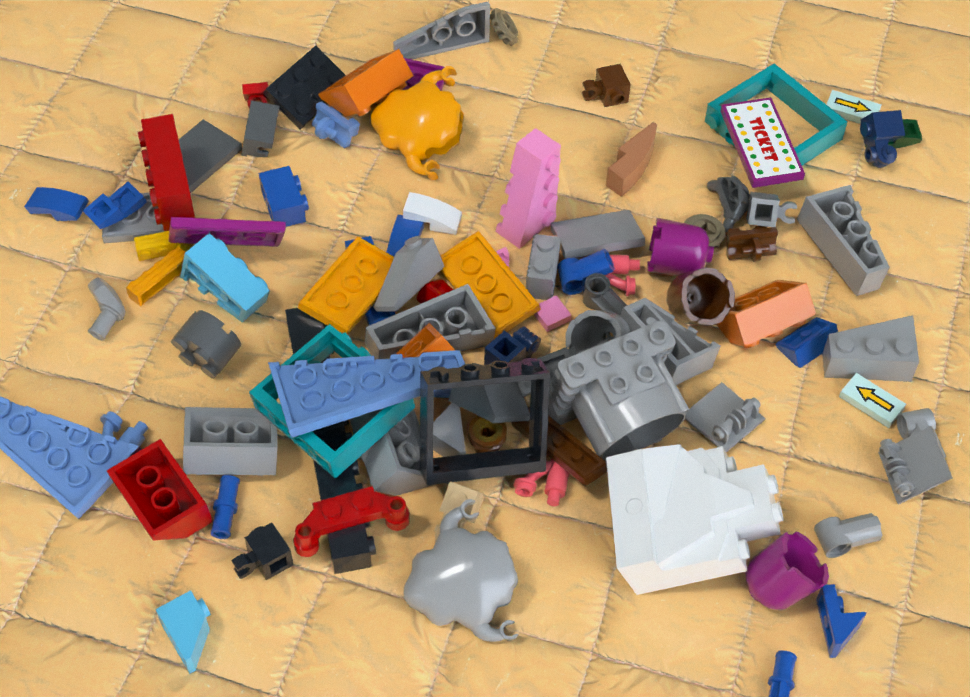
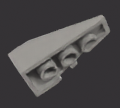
[393,1,490,59]

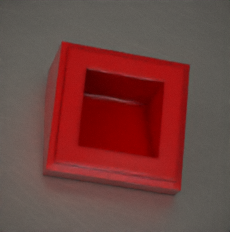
[417,279,454,304]

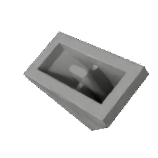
[433,403,466,457]

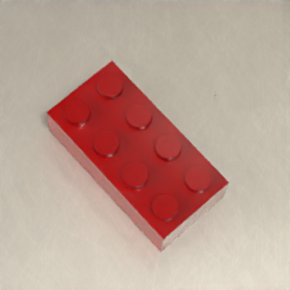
[137,114,195,231]

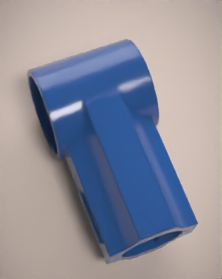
[557,249,615,295]

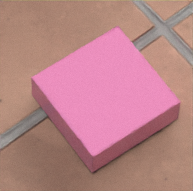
[534,296,571,332]

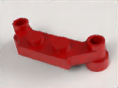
[293,486,410,557]

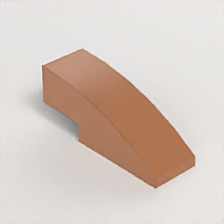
[606,122,657,197]

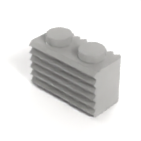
[526,234,561,300]

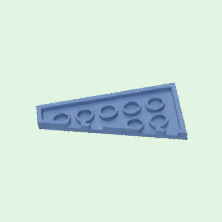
[268,350,465,438]

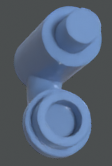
[100,411,148,446]

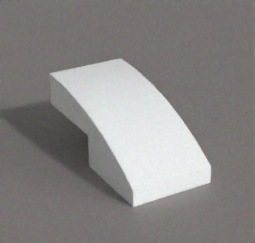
[403,192,462,235]

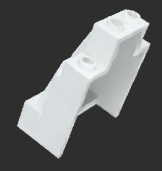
[606,444,783,595]

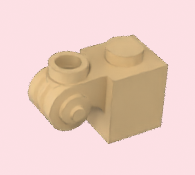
[434,482,485,542]

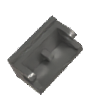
[241,100,279,157]

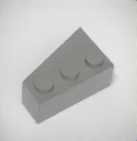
[822,315,919,382]

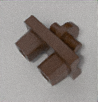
[726,226,778,262]

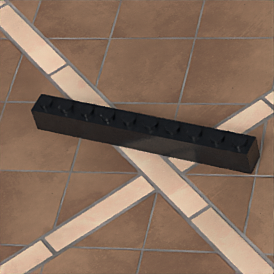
[285,308,376,574]

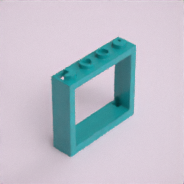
[705,63,848,165]
[249,324,415,478]

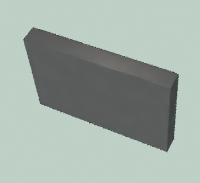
[149,119,242,193]

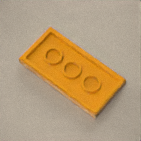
[440,230,541,339]
[298,236,394,334]

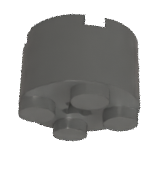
[171,310,241,379]

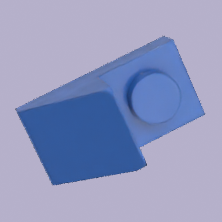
[816,584,867,658]

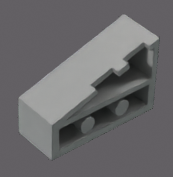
[621,298,721,385]

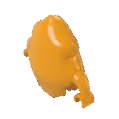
[370,66,464,180]

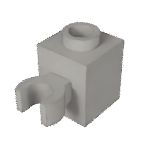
[746,192,797,227]

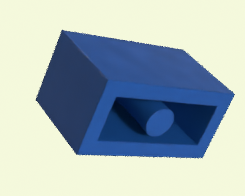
[258,166,309,227]

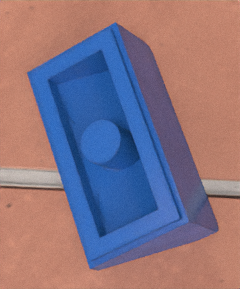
[776,317,838,368]

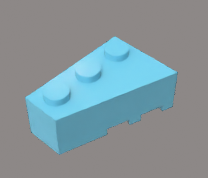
[180,233,270,323]

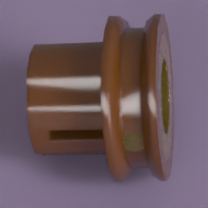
[468,415,507,453]

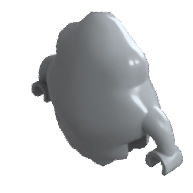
[404,499,519,642]

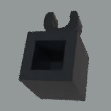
[231,522,293,580]

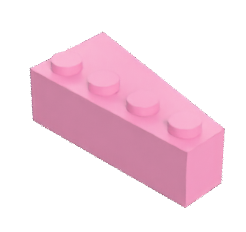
[495,128,561,249]

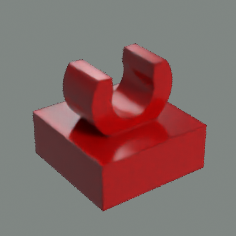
[242,82,269,109]

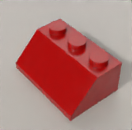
[106,439,213,541]

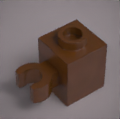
[582,63,631,107]

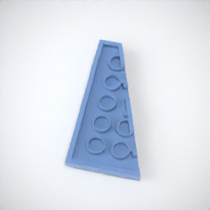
[0,397,142,519]

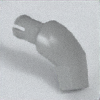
[88,278,126,341]

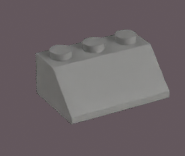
[183,407,278,476]
[349,408,435,496]

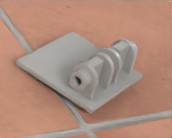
[685,382,765,452]
[878,426,953,504]

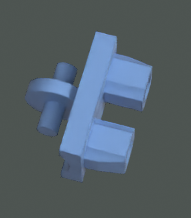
[312,101,360,148]

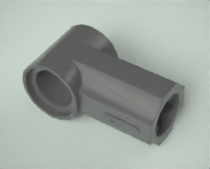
[583,273,627,315]

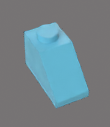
[156,590,211,674]

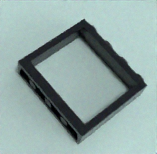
[420,358,550,485]

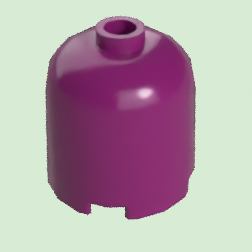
[647,217,714,276]
[745,531,829,610]

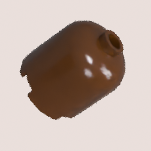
[666,268,735,325]

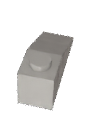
[374,236,445,311]

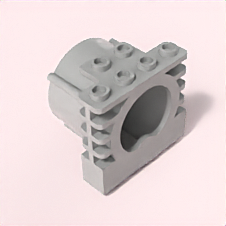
[548,320,690,462]

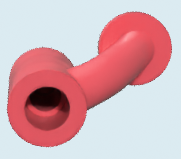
[605,255,640,297]
[514,459,569,506]

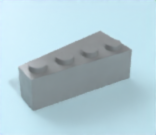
[797,185,890,296]
[365,284,496,360]

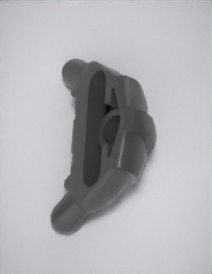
[707,176,750,233]

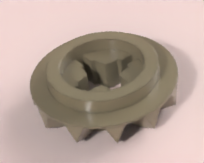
[490,8,518,46]
[684,214,725,248]

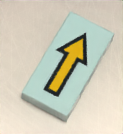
[826,90,882,124]
[839,373,906,428]

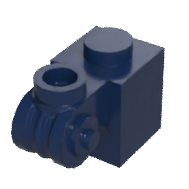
[860,110,905,168]
[484,326,541,365]

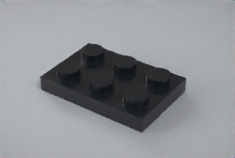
[263,46,346,129]

